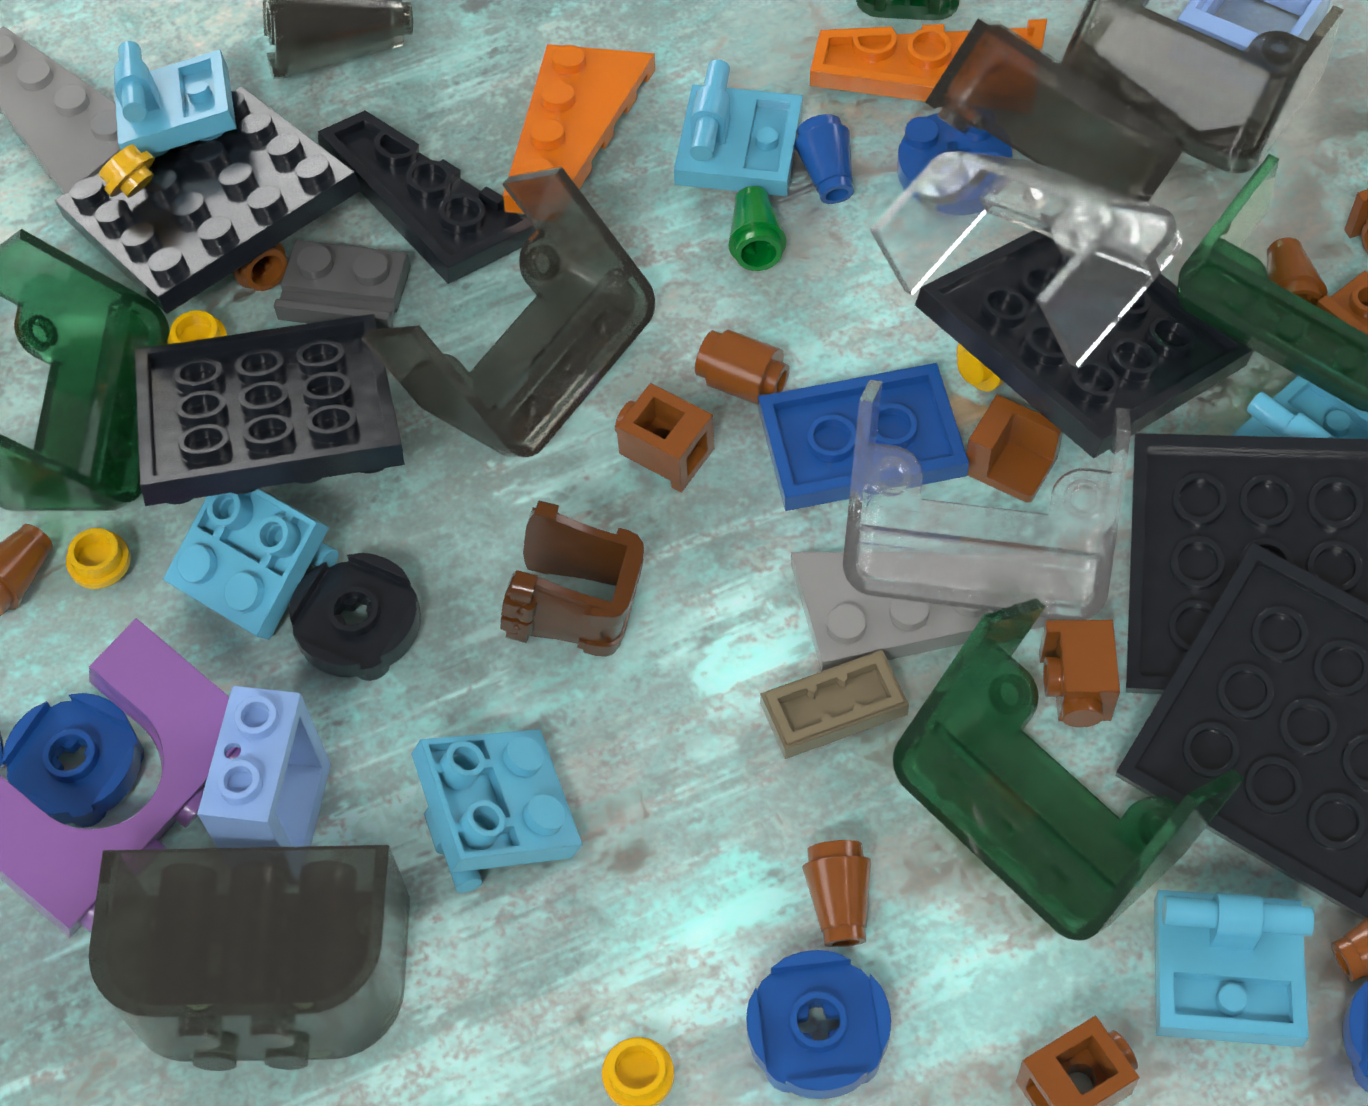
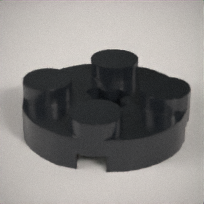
[289,553,421,681]

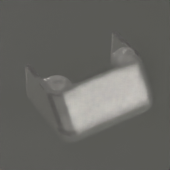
[870,151,1182,368]
[843,380,1131,620]

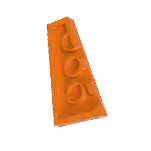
[810,19,1047,116]
[503,44,655,217]

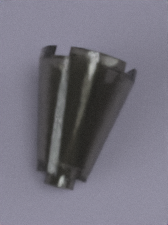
[262,0,413,79]

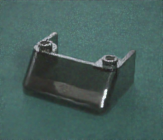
[1057,0,1344,173]
[925,18,1184,233]
[362,167,655,457]

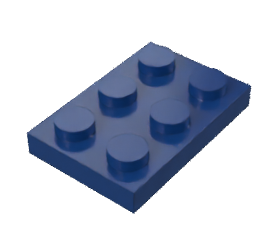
[758,363,969,511]

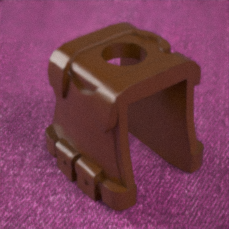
[500,500,644,657]

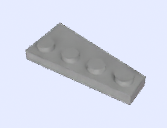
[0,26,121,194]
[791,552,1075,671]

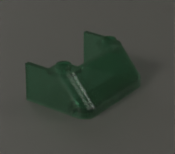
[1177,154,1368,412]
[0,229,170,512]
[893,598,1245,941]

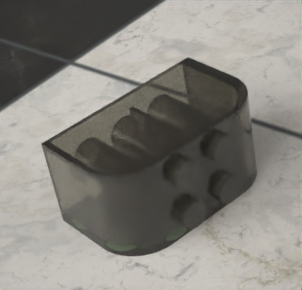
[89,845,410,1071]

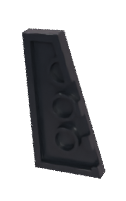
[318,110,543,284]

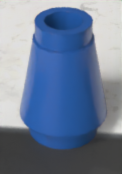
[795,114,854,204]

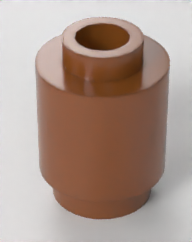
[695,329,790,405]

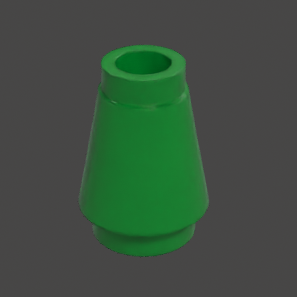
[728,186,787,271]

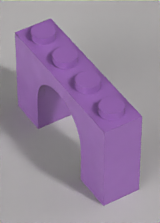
[0,618,241,937]

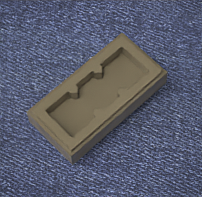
[760,650,909,759]

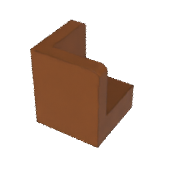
[966,394,1063,503]

